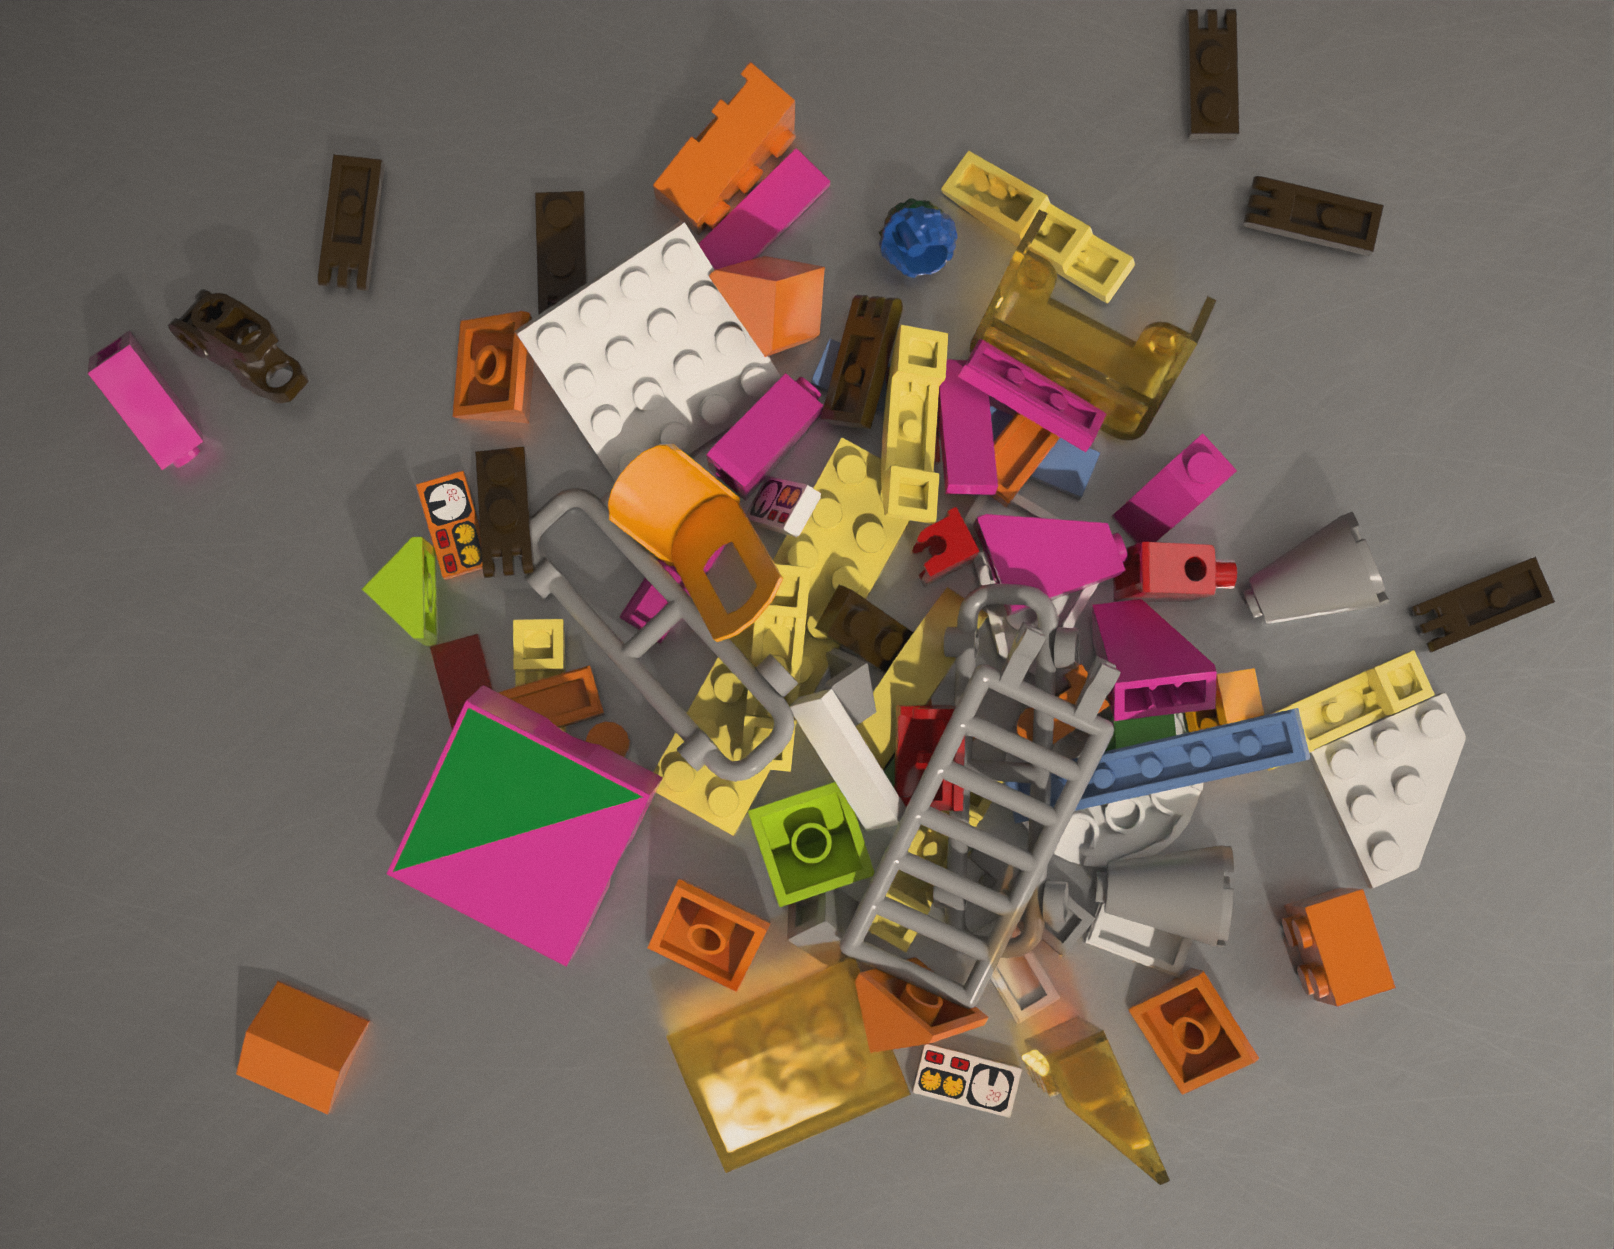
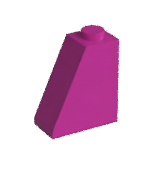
[88,330,203,470]
[706,373,823,501]
[1111,433,1237,544]
[973,514,1128,616]
[1092,599,1217,721]

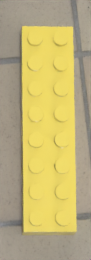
[654,438,911,836]

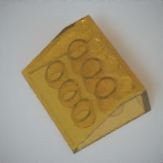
[666,956,911,1173]
[1021,1016,1170,1185]

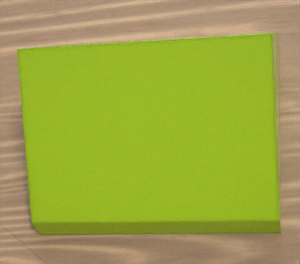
[362,537,438,647]
[748,782,875,907]

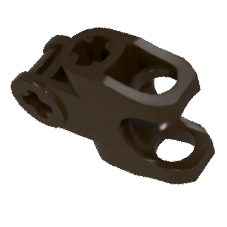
[168,289,309,403]

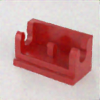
[912,507,980,587]
[894,705,965,811]

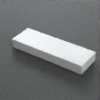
[790,689,906,831]

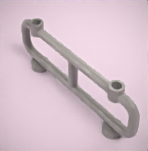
[524,487,799,782]
[933,584,1080,958]

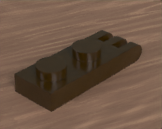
[1185,9,1239,139]
[318,154,385,291]
[1243,176,1384,256]
[535,191,588,315]
[821,294,903,429]
[475,446,535,578]
[1411,556,1555,653]
[815,584,914,675]

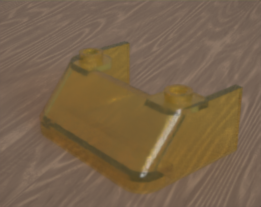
[970,209,1217,440]

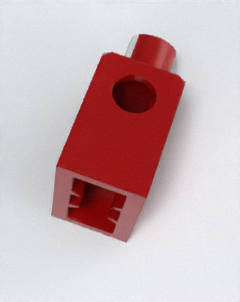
[1113,542,1237,602]

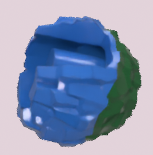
[879,198,958,278]

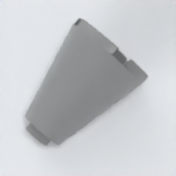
[1243,512,1390,624]
[1095,845,1234,947]

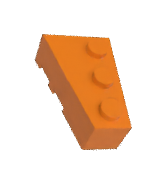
[653,62,796,235]

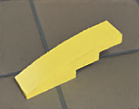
[941,150,1135,304]

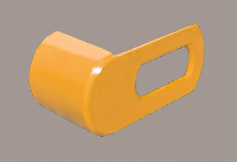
[607,444,783,642]

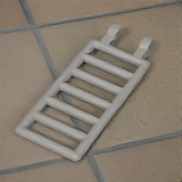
[840,622,1121,1009]

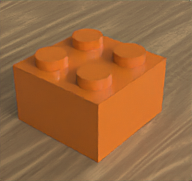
[1282,887,1396,1007]

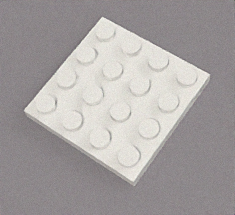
[515,221,781,482]

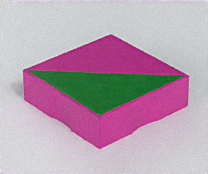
[386,685,663,967]

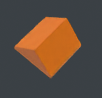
[708,256,825,357]
[452,311,534,423]
[647,878,771,992]
[855,957,989,1053]
[1128,968,1259,1095]
[236,981,370,1115]

